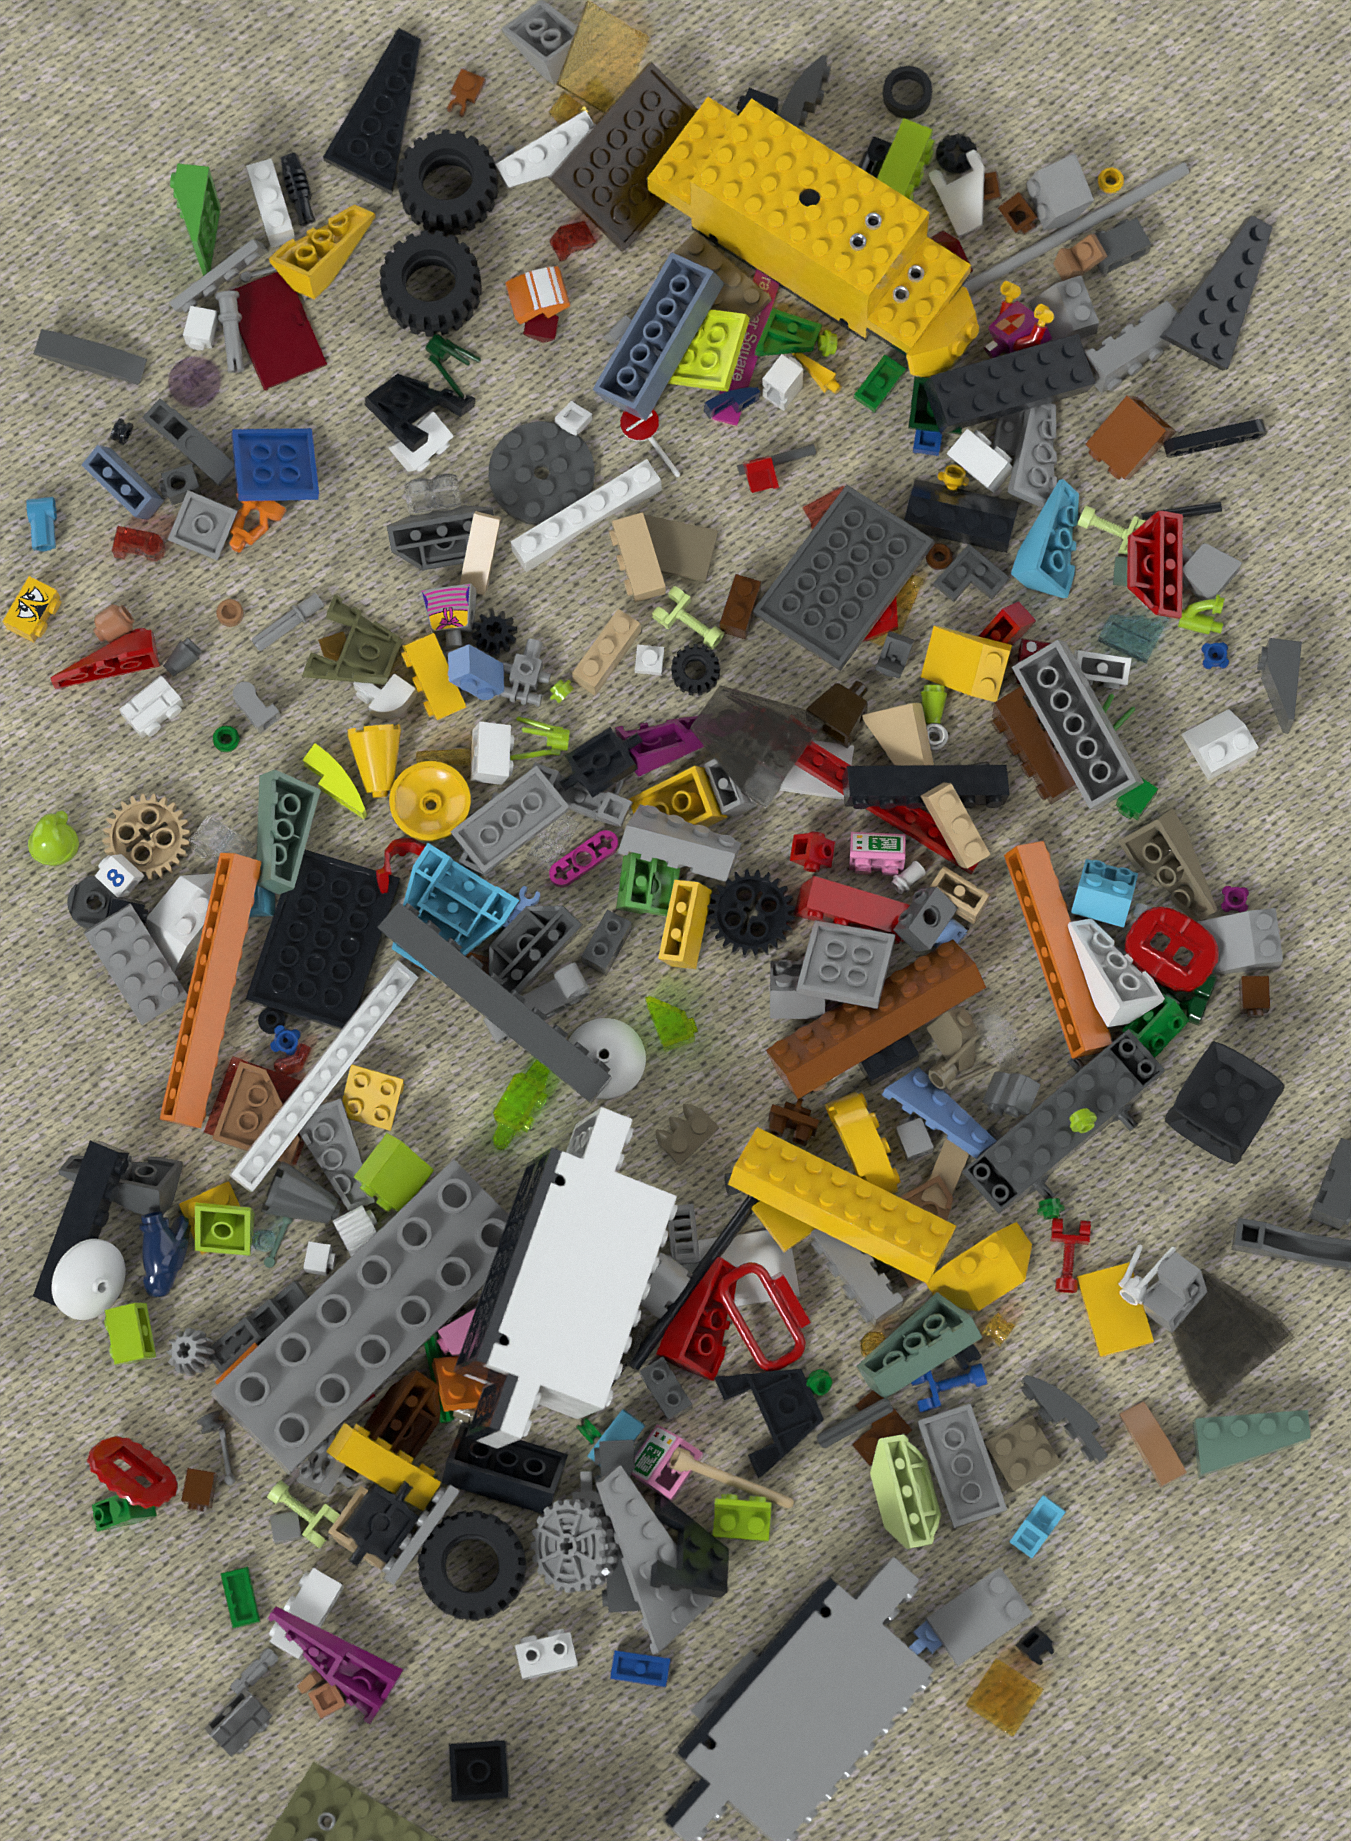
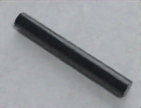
[1141,501,1222,521]

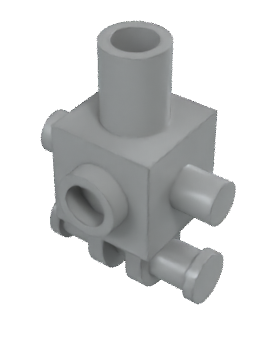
[497,639,551,707]

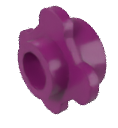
[1221,886,1249,913]

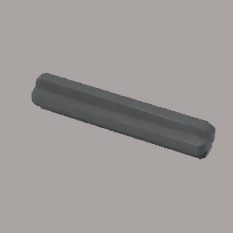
[817,1398,893,1448]

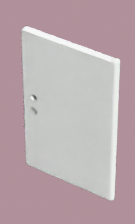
[677,1229,800,1306]

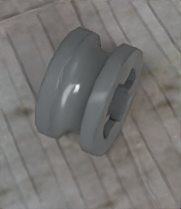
[196,1411,225,1434]

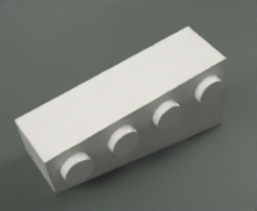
[495,110,594,189]

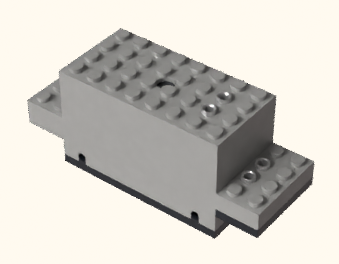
[660,1557,934,1841]

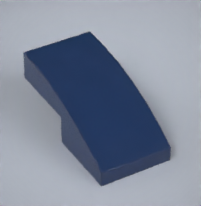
[703,387,761,419]

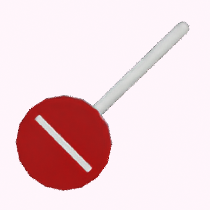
[620,409,680,477]

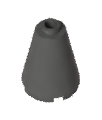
[261,1161,341,1224]

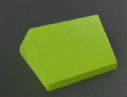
[195,1203,255,1256]

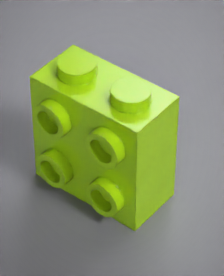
[354,1133,434,1212]

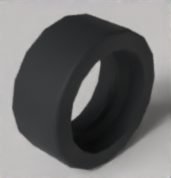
[883,65,933,119]

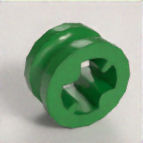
[576,1417,602,1445]

